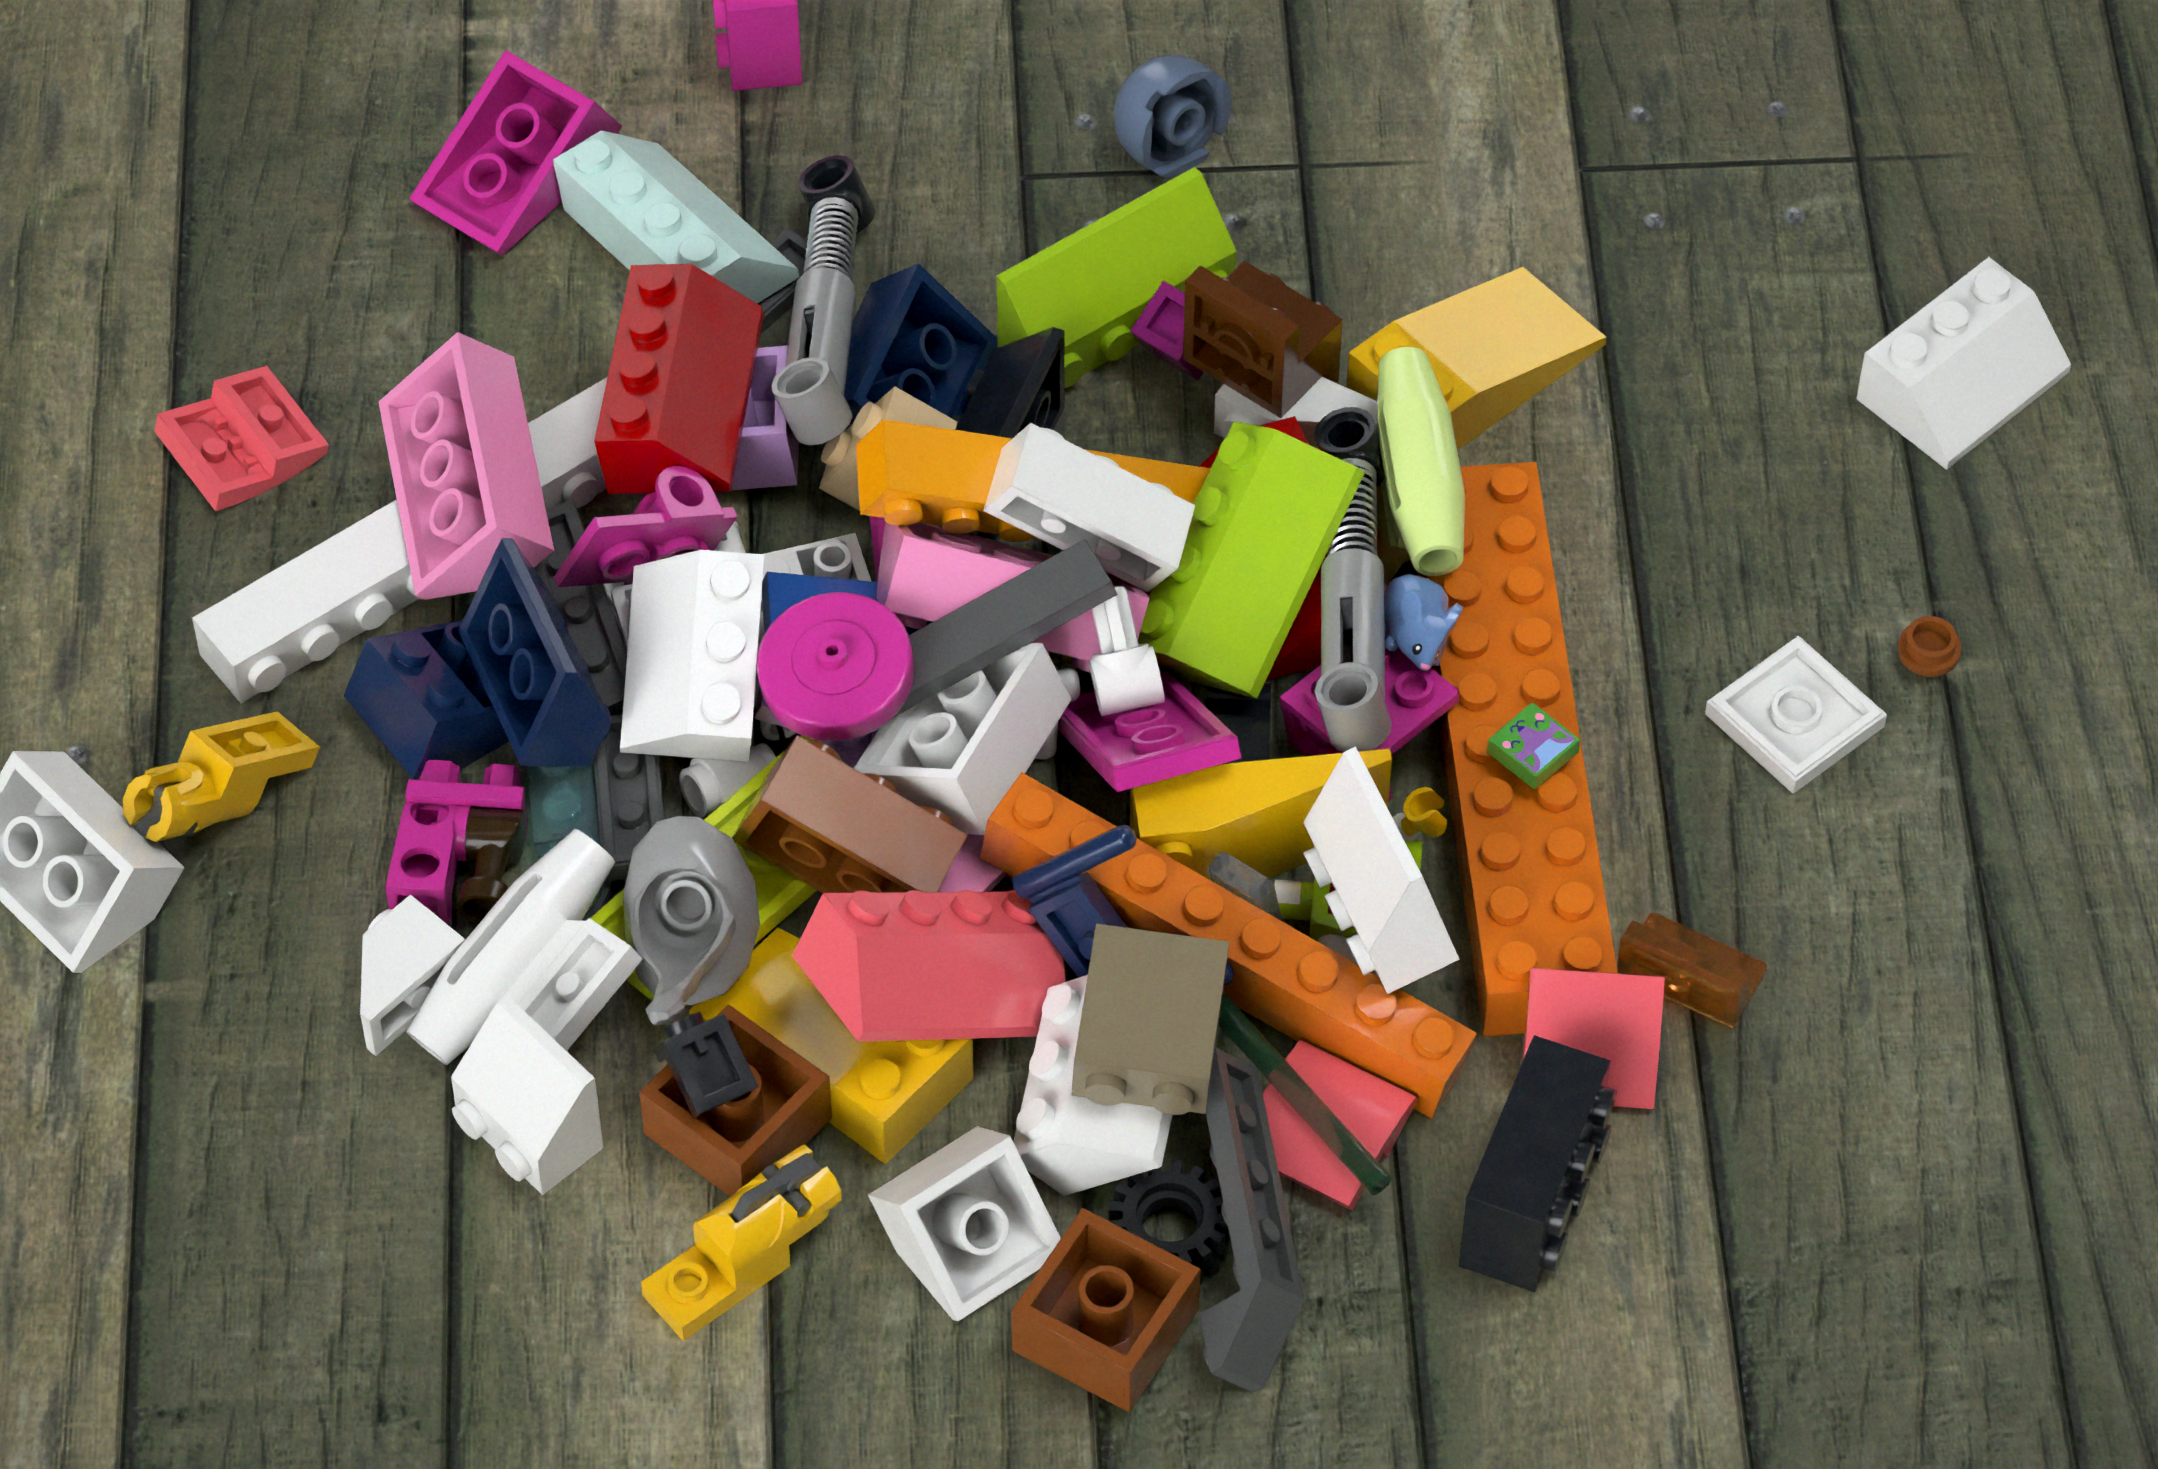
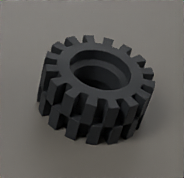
[1109,1160,1230,1285]

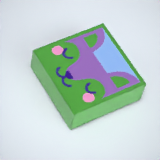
[1487,702,1580,790]

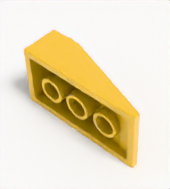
[1347,267,1607,450]
[1130,749,1392,892]
[689,927,974,1165]

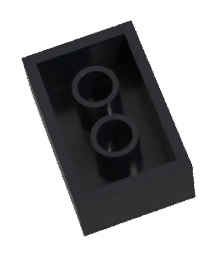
[1459,1035,1617,1292]

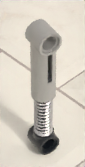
[771,155,876,445]
[1314,407,1392,752]

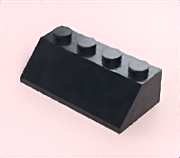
[941,327,1065,541]

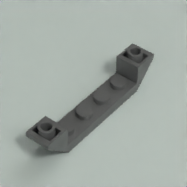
[1199,1047,1304,1393]

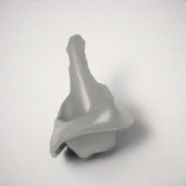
[623,816,760,1025]

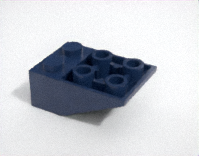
[344,620,509,779]

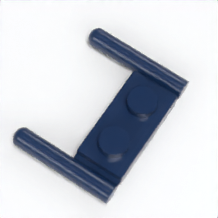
[1013,825,1234,986]

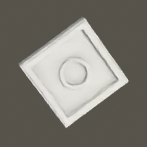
[1705,636,1887,794]

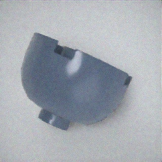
[1113,55,1232,178]

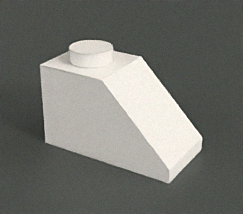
[360,894,465,1056]

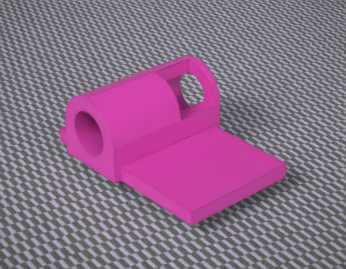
[553,466,737,587]

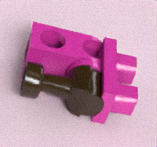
[385,760,528,926]

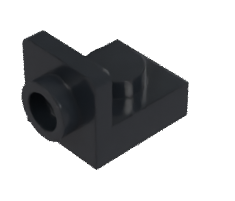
[654,1011,759,1118]

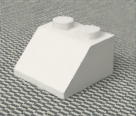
[451,995,604,1195]
[868,1126,1061,1321]

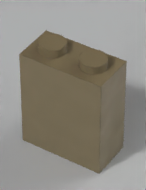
[1071,923,1229,1115]

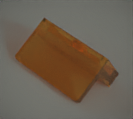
[1617,913,1767,1029]

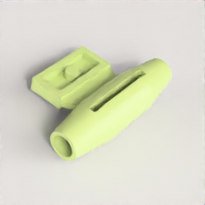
[1376,347,1465,585]

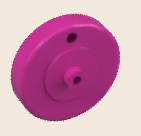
[757,592,915,741]

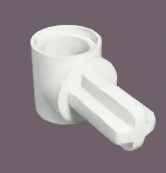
[1089,586,1165,716]

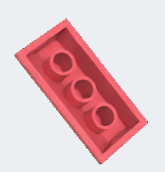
[792,890,1066,1042]

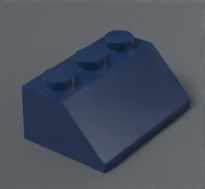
[844,263,997,431]
[458,538,612,767]

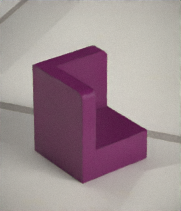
[1130,281,1204,381]

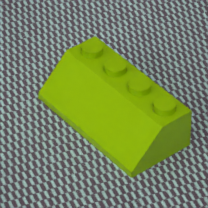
[996,167,1237,388]
[1138,421,1365,699]

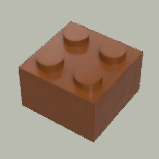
[639,1004,832,1197]
[1011,1208,1201,1413]

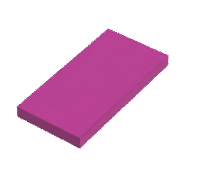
[1058,670,1241,792]

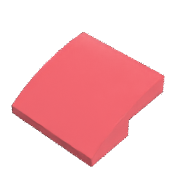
[154,366,329,511]
[1523,968,1665,1109]
[1263,1040,1418,1211]

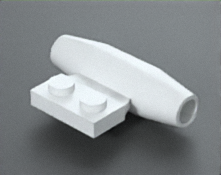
[406,829,643,1065]

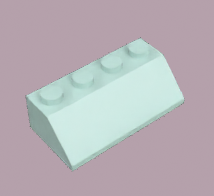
[553,130,800,303]

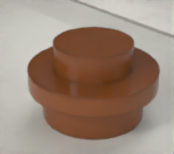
[1897,616,1962,677]

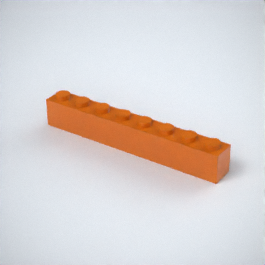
[980,772,1477,1119]

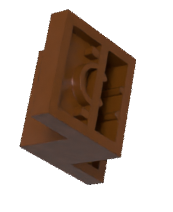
[1183,260,1343,418]

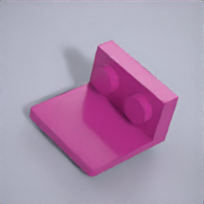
[1280,637,1459,801]

